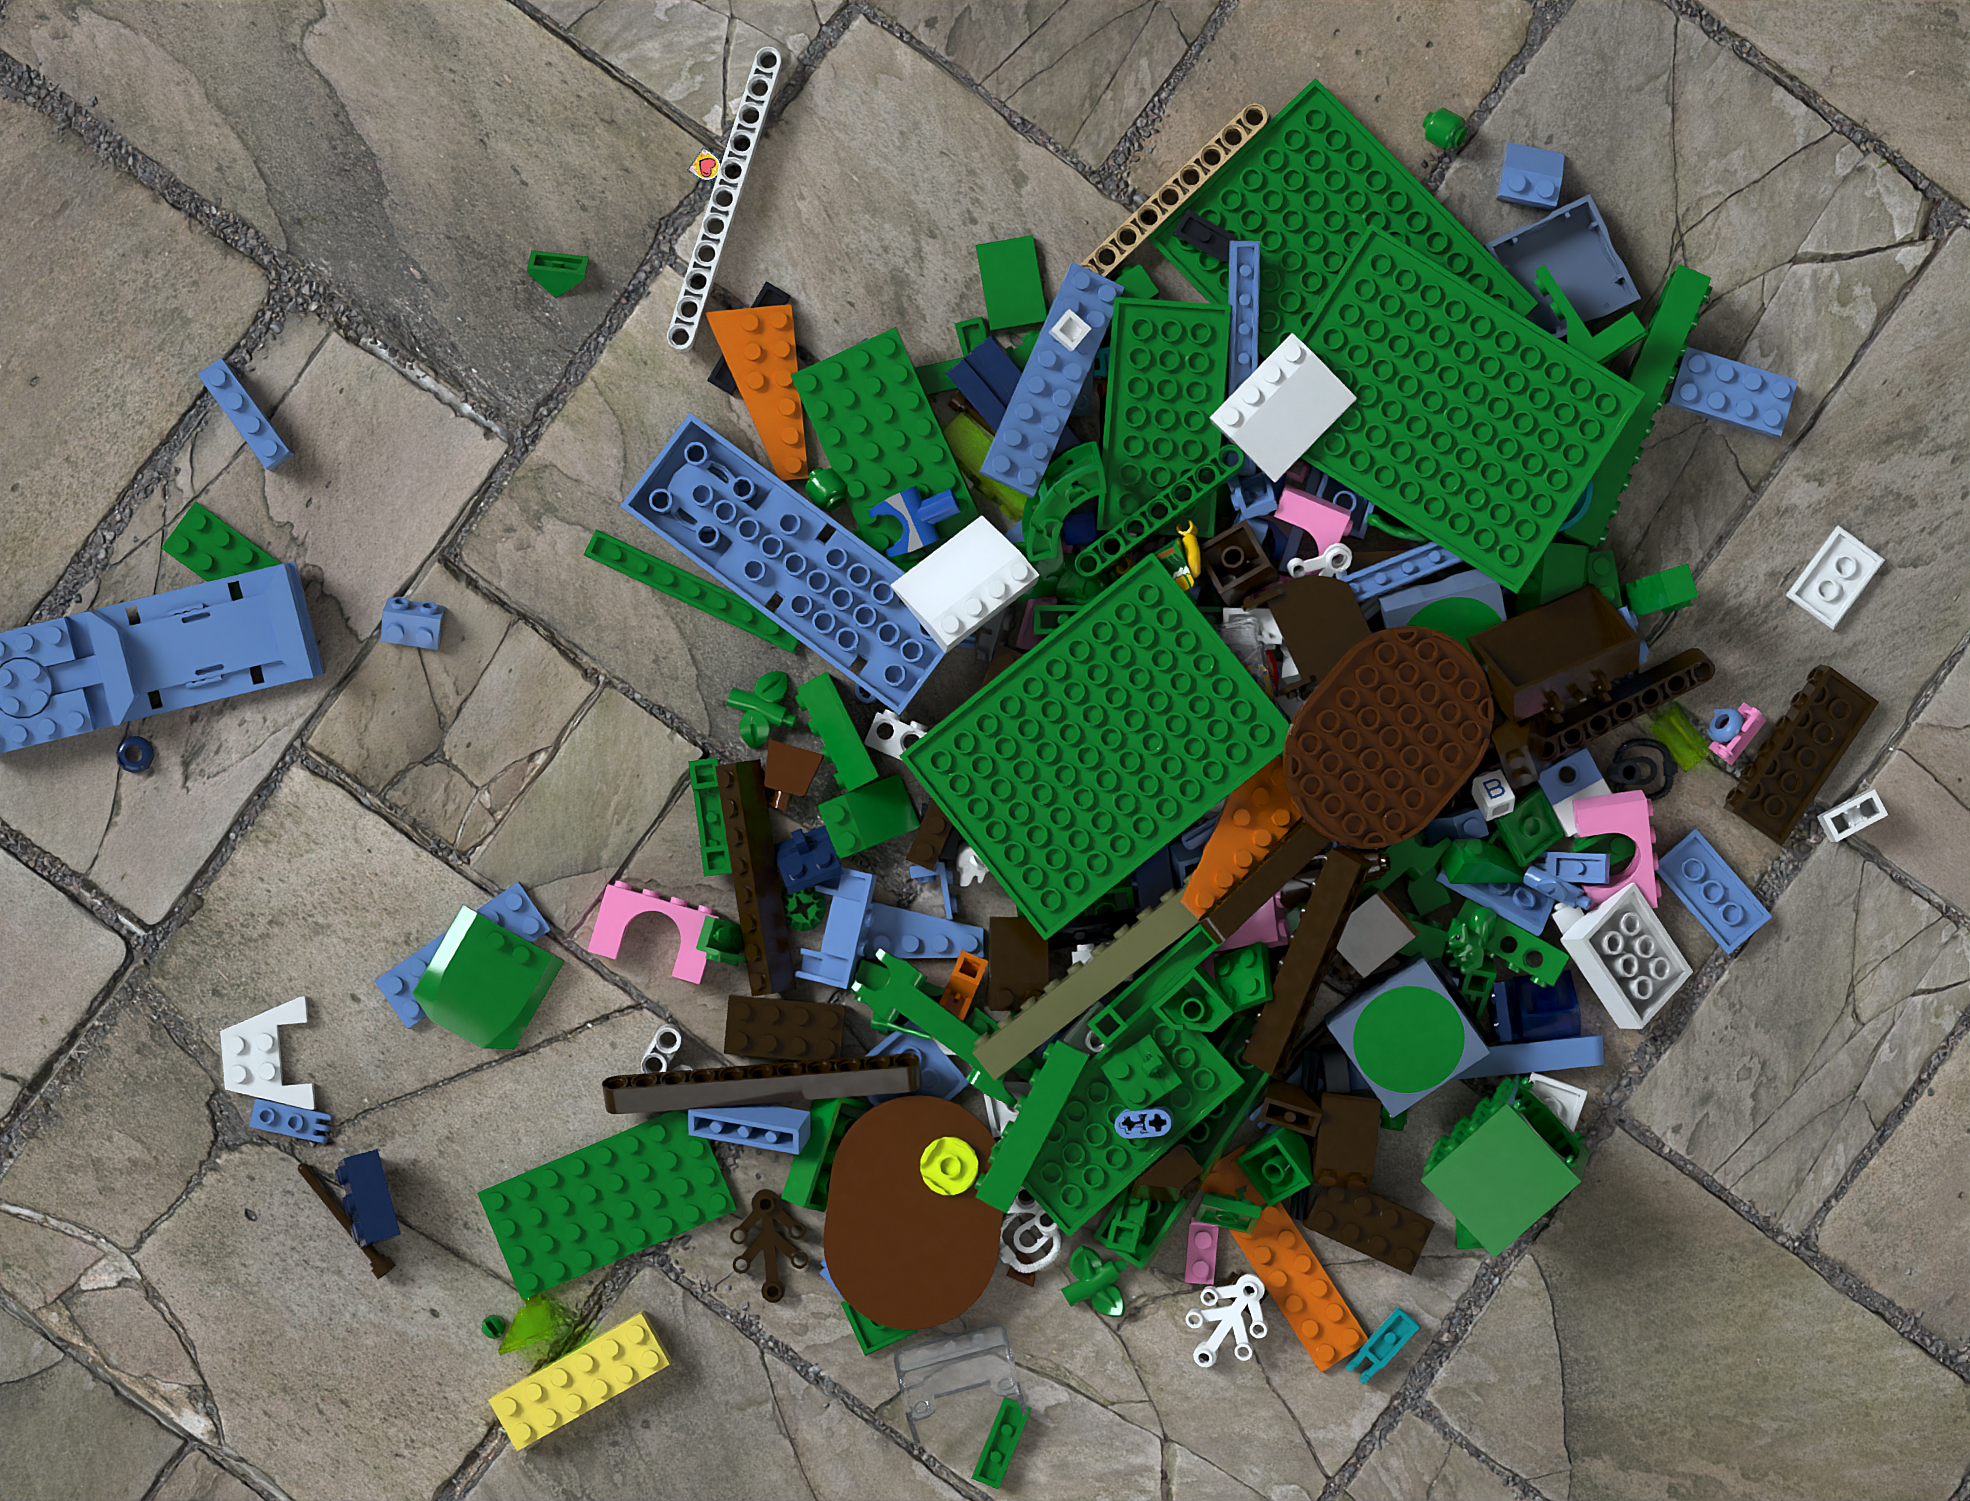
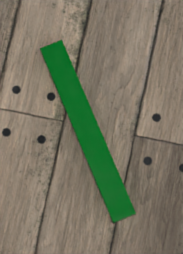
[584,529,800,654]

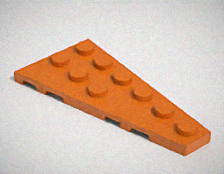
[705,304,808,481]
[1180,756,1301,920]

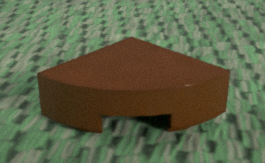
[1006,1249,1035,1287]

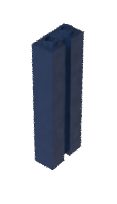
[946,334,1085,485]

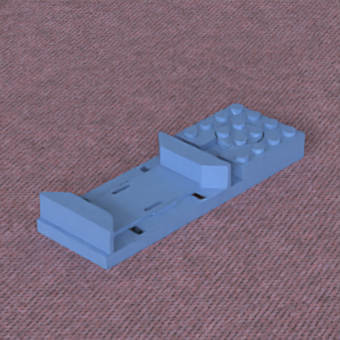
[620,413,948,716]
[0,561,325,753]

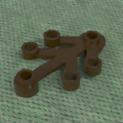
[730,1189,809,1303]

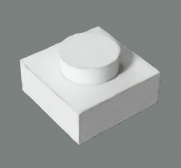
[1049,309,1091,352]

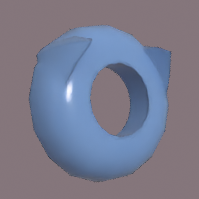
[1706,708,1743,743]

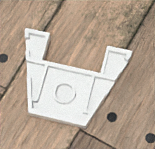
[220,996,316,1110]

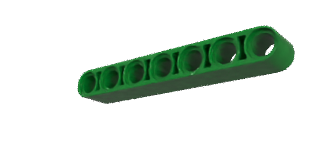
[1075,445,1245,580]

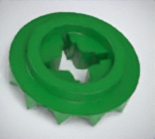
[782,887,826,931]

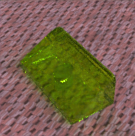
[1649,706,1712,772]

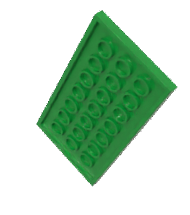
[1096,297,1231,539]
[790,327,981,562]
[991,993,1245,1237]
[477,1109,737,1300]

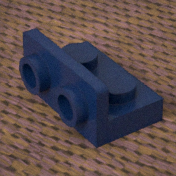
[1487,980,1522,1042]

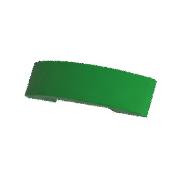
[688,757,732,877]
[1106,1157,1160,1254]

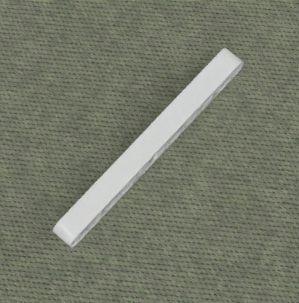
[667,47,782,352]

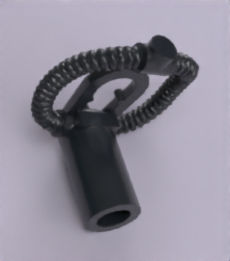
[1606,738,1678,801]

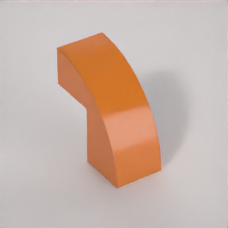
[939,950,988,1021]

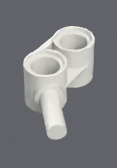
[641,1024,682,1073]

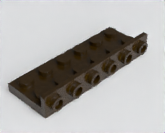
[1723,664,1879,846]

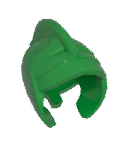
[1056,553,1119,605]

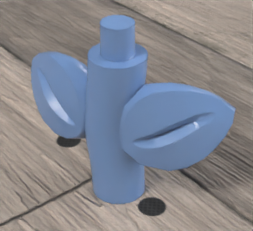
[1523,866,1592,910]

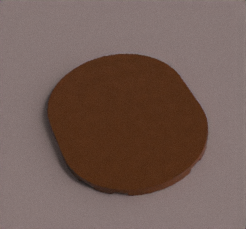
[1283,626,1494,849]
[823,1095,1003,1330]

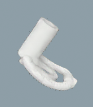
[998,1209,1062,1273]

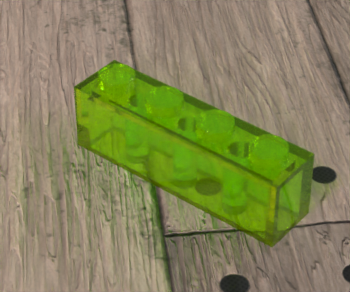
[943,412,1034,521]

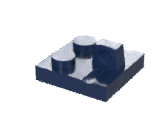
[774,825,844,895]

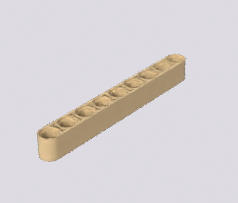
[1080,103,1268,278]

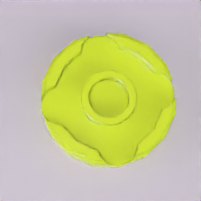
[920,1137,978,1195]

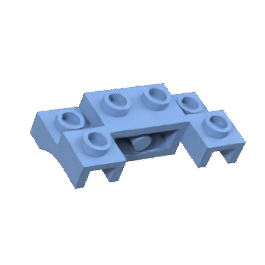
[795,867,877,989]

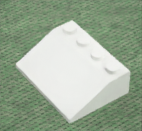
[1210,333,1357,483]
[890,515,1039,654]
[1560,883,1693,1029]

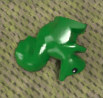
[1445,907,1497,974]

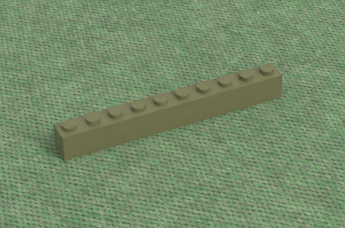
[972,871,1198,1081]

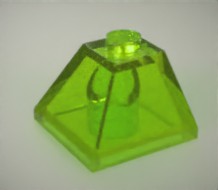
[498,1294,560,1356]

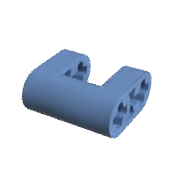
[1115,1106,1174,1138]

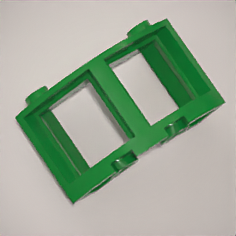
[1022,441,1107,562]

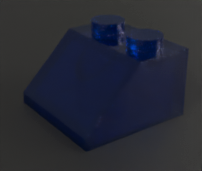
[1513,970,1581,1043]

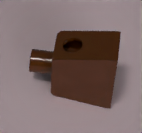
[764,740,824,811]

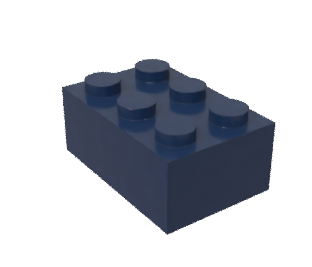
[335,1149,400,1248]

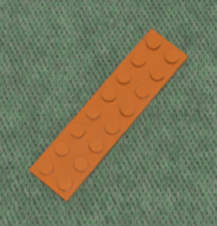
[1201,1144,1368,1372]

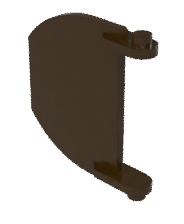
[1241,575,1371,700]

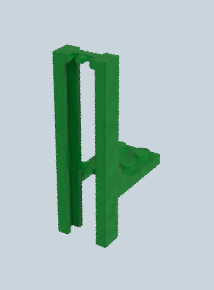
[1533,264,1647,366]

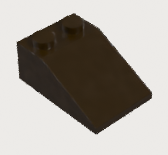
[987,917,1049,1011]

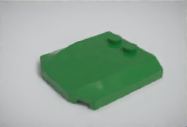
[412,904,565,1050]

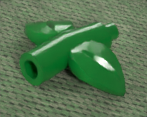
[726,671,797,749]
[1061,1246,1129,1317]

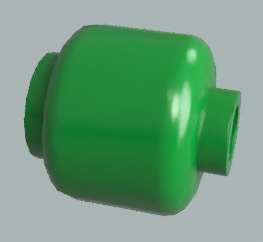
[1422,107,1468,151]
[805,467,847,512]

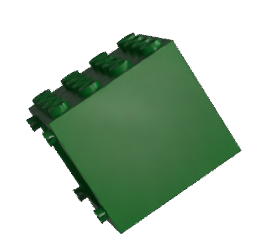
[1421,1075,1591,1258]

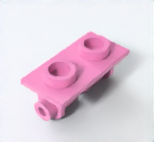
[1708,702,1767,766]

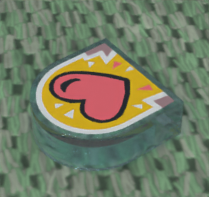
[687,147,721,183]

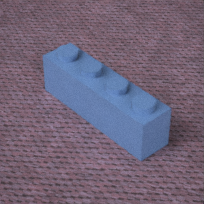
[198,358,295,471]
[688,1103,811,1155]

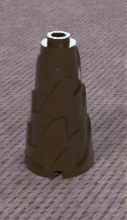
[1278,849,1391,908]

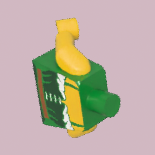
[1116,520,1201,605]

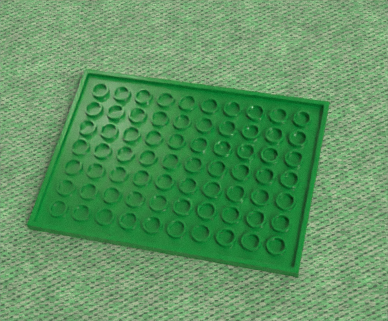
[1147,78,1539,360]
[1298,223,1646,594]
[899,552,1290,941]

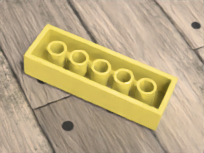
[488,1310,672,1451]

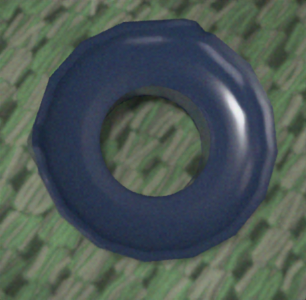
[116,736,154,773]

